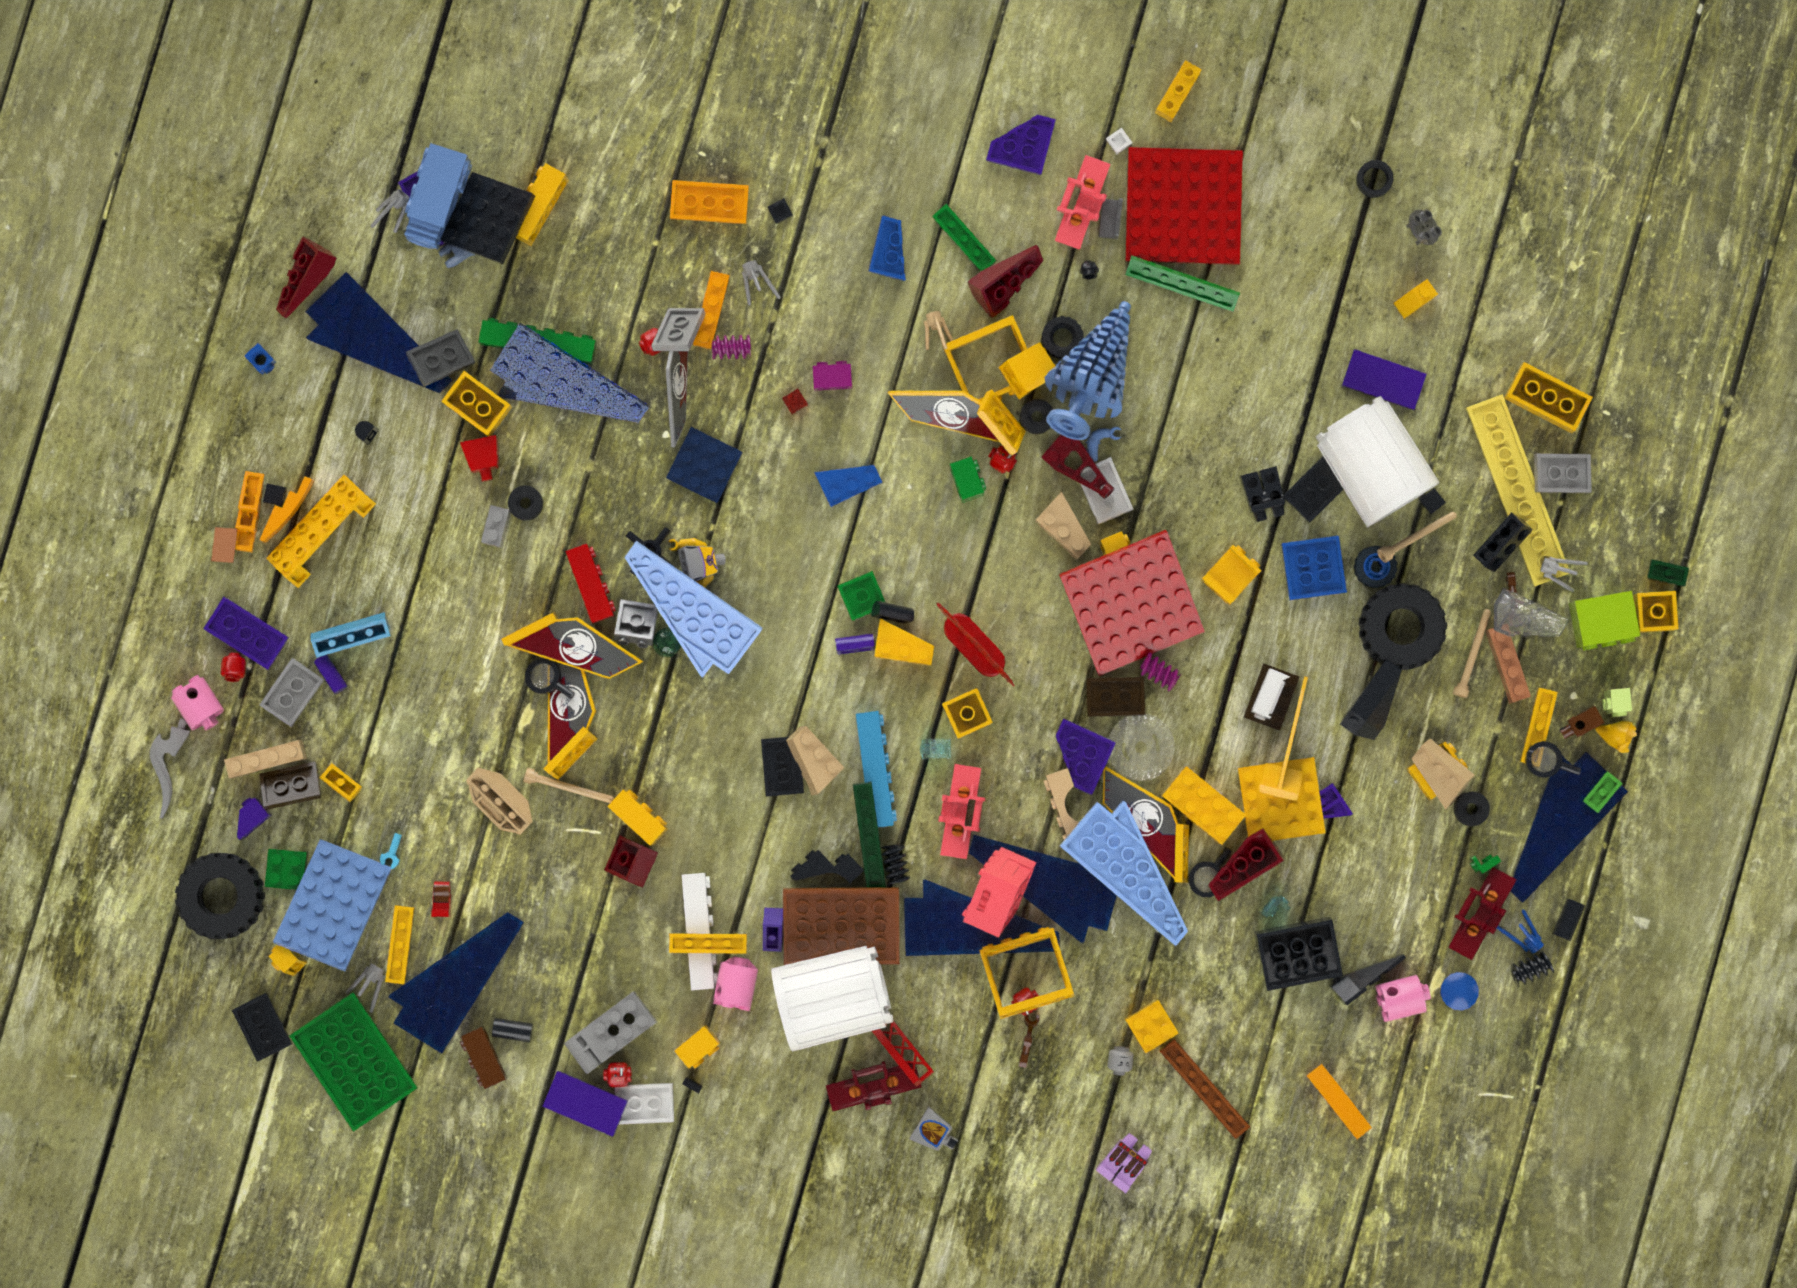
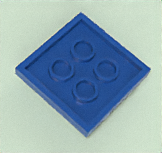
[1281,536,1347,601]

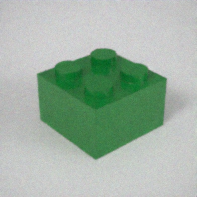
[949,456,986,503]

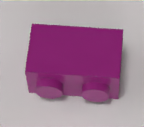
[813,361,852,391]

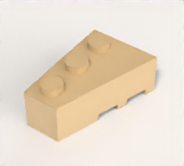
[1035,492,1091,560]
[786,726,844,795]
[1412,739,1475,809]

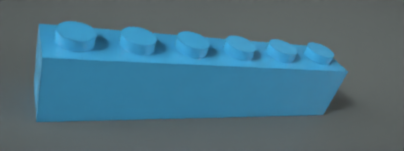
[856,711,897,828]

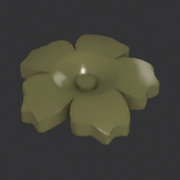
[396,229,415,251]

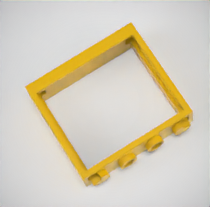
[942,315,1027,402]
[979,927,1074,1019]

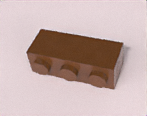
[460,1026,508,1089]

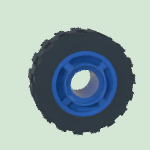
[1354,546,1398,588]

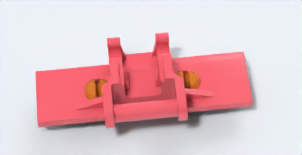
[1054,155,1111,250]
[938,764,985,859]

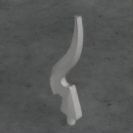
[150,719,190,818]

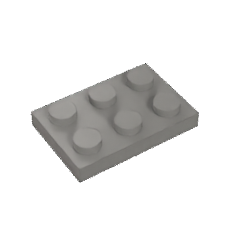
[1534,453,1592,493]
[260,658,324,727]

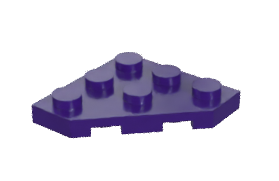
[986,115,1056,175]
[1056,719,1116,795]

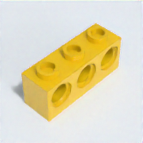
[1155,60,1202,123]

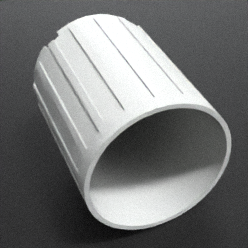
[1315,396,1440,527]
[771,946,893,1052]

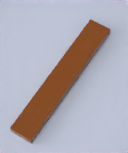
[1160,1039,1250,1139]

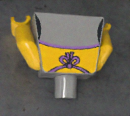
[668,538,726,588]

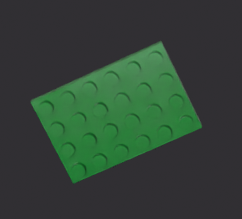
[289,992,418,1132]

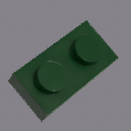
[1647,559,1689,587]

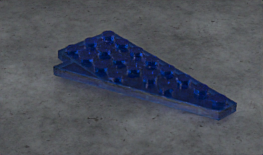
[305,272,453,394]
[490,323,650,423]
[1510,752,1628,903]
[969,835,1117,943]
[904,879,1060,956]
[388,912,525,1054]

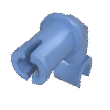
[1085,427,1122,461]

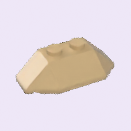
[466,767,532,835]

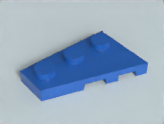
[868,216,906,281]
[814,465,883,507]

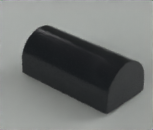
[355,421,379,445]
[871,601,914,624]
[1552,898,1585,941]
[492,1018,534,1043]

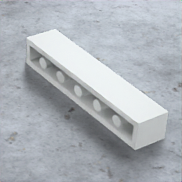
[682,873,718,990]

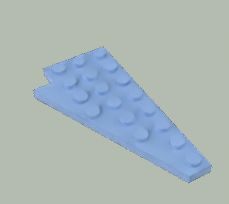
[625,541,762,677]
[1060,801,1188,946]

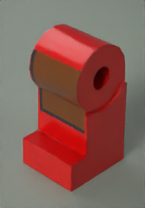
[431,881,451,917]

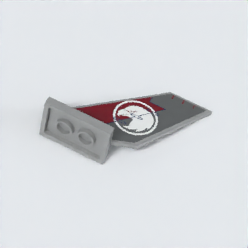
[652,308,705,447]

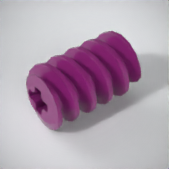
[712,335,751,360]
[1139,652,1182,692]

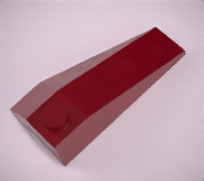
[276,236,337,318]
[967,245,1044,318]
[1208,828,1286,901]

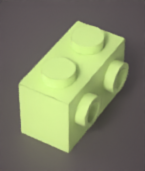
[1602,688,1632,717]

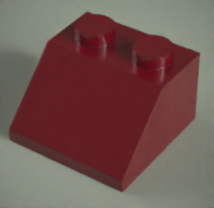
[604,835,658,888]

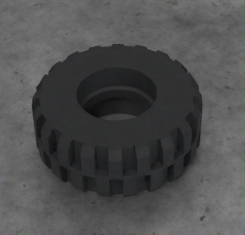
[1358,583,1447,670]
[175,853,265,939]

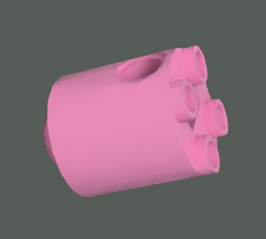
[171,675,224,730]
[713,956,758,1011]
[1375,975,1431,1022]

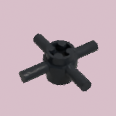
[625,527,675,576]

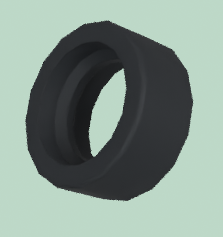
[1356,160,1394,198]

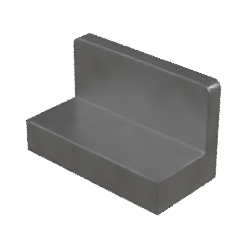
[1099,198,1123,239]

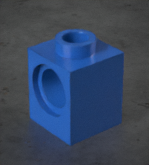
[244,343,276,375]

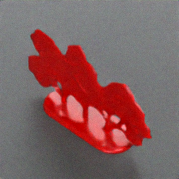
[936,603,1015,687]

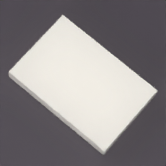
[1080,457,1134,525]
[615,1083,674,1125]

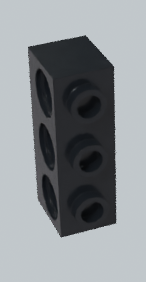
[1473,512,1533,572]

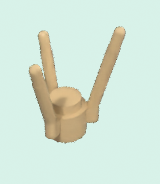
[924,311,953,351]

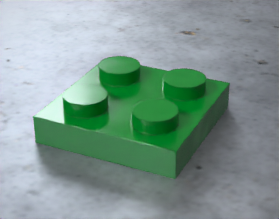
[837,571,885,621]
[264,849,308,890]

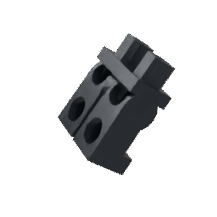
[1239,466,1285,522]

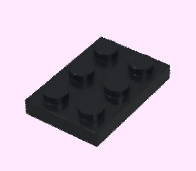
[1283,456,1344,523]
[761,737,804,797]
[232,993,293,1062]

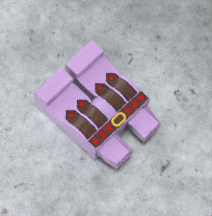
[1096,1133,1152,1193]

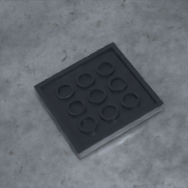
[441,172,535,265]

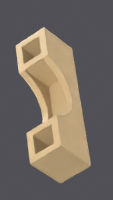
[224,740,307,779]
[1043,768,1079,840]

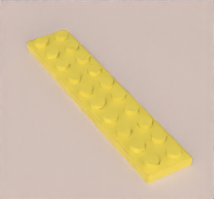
[1466,394,1569,587]

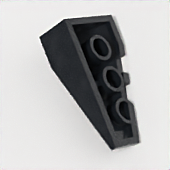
[1340,659,1402,740]
[1329,954,1406,1005]

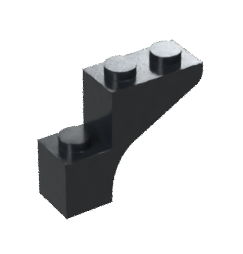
[790,850,864,883]

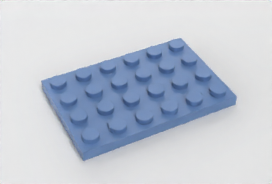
[273,839,391,972]

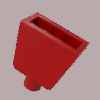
[460,435,499,482]

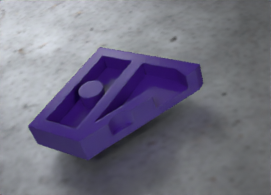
[1319,783,1353,819]

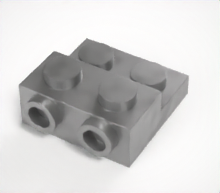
[614,600,658,648]

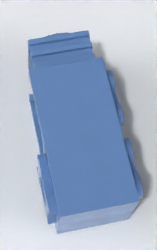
[404,143,472,249]

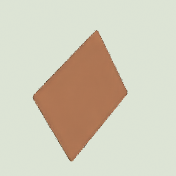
[211,527,237,563]

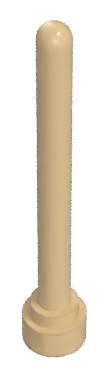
[1377,512,1457,563]
[1452,609,1491,698]
[523,768,614,803]

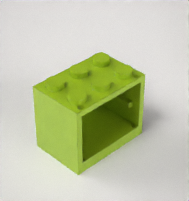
[1568,591,1640,651]

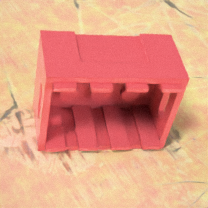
[962,847,1036,937]

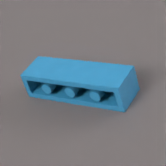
[311,612,391,658]

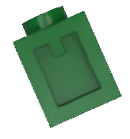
[1469,854,1502,874]

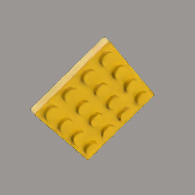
[1238,757,1326,841]

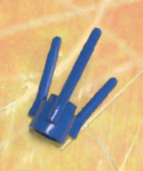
[1497,909,1544,954]

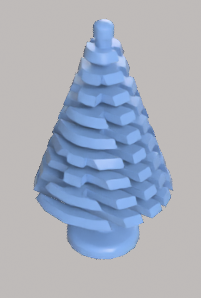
[1045,301,1131,440]

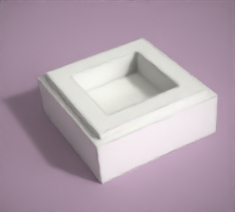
[1106,128,1132,155]

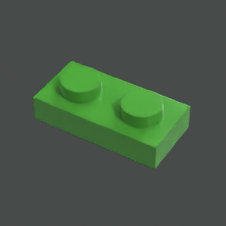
[1583,771,1623,813]

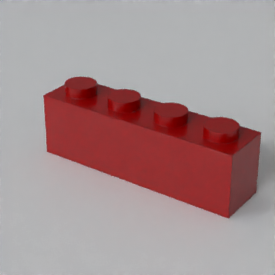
[565,543,616,624]

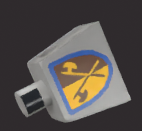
[909,1106,958,1151]

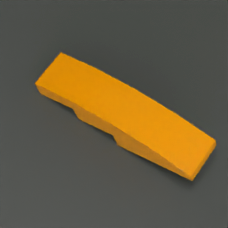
[235,471,265,553]
[260,476,314,543]
[1307,1064,1372,1140]

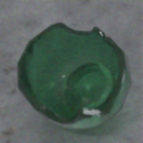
[652,627,682,658]

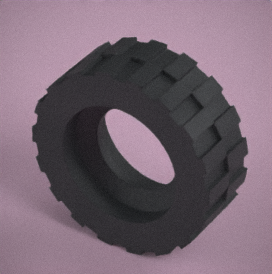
[1041,316,1084,359]

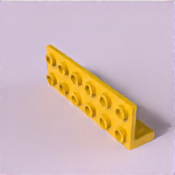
[266,475,376,588]

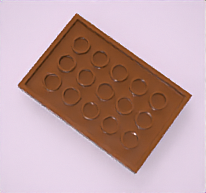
[783,887,900,965]

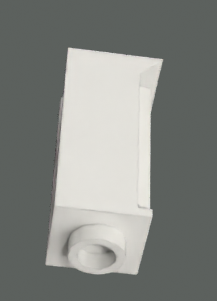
[1251,668,1290,721]

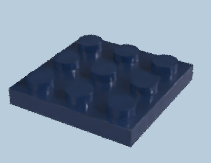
[666,427,743,504]

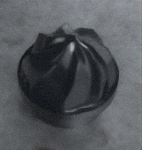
[1080,260,1099,280]

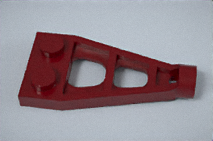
[1041,435,1115,499]

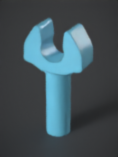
[380,833,402,869]

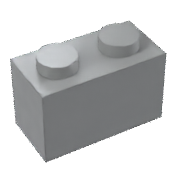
[481,505,511,548]

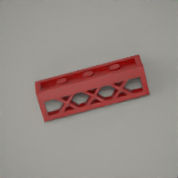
[872,1021,934,1087]

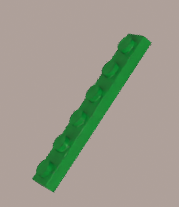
[1125,256,1240,312]

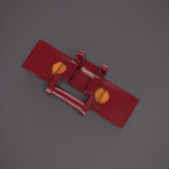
[1448,867,1517,960]
[825,1061,922,1112]

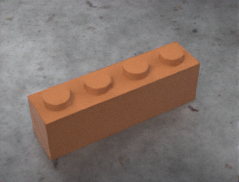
[1485,624,1531,704]

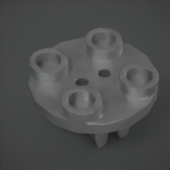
[1405,209,1442,245]

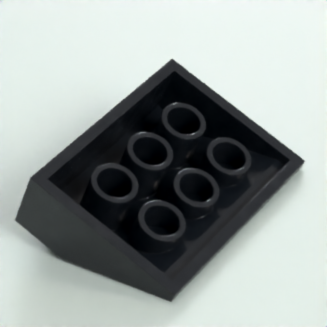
[1254,917,1343,991]

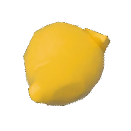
[1595,721,1637,753]

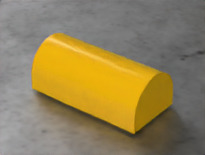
[320,763,362,802]

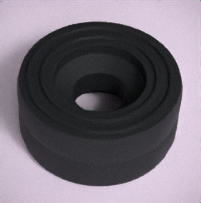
[1020,399,1053,434]
[508,485,543,521]
[1454,791,1490,826]

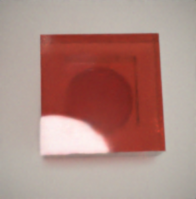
[782,388,808,415]

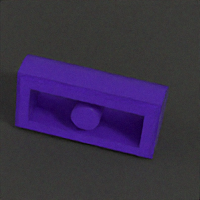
[835,633,875,655]
[314,655,348,694]

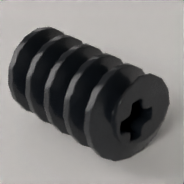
[881,844,910,885]
[1511,952,1554,988]

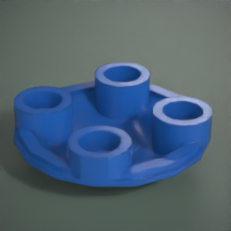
[1440,972,1479,1010]

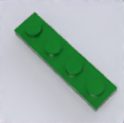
[932,204,997,272]

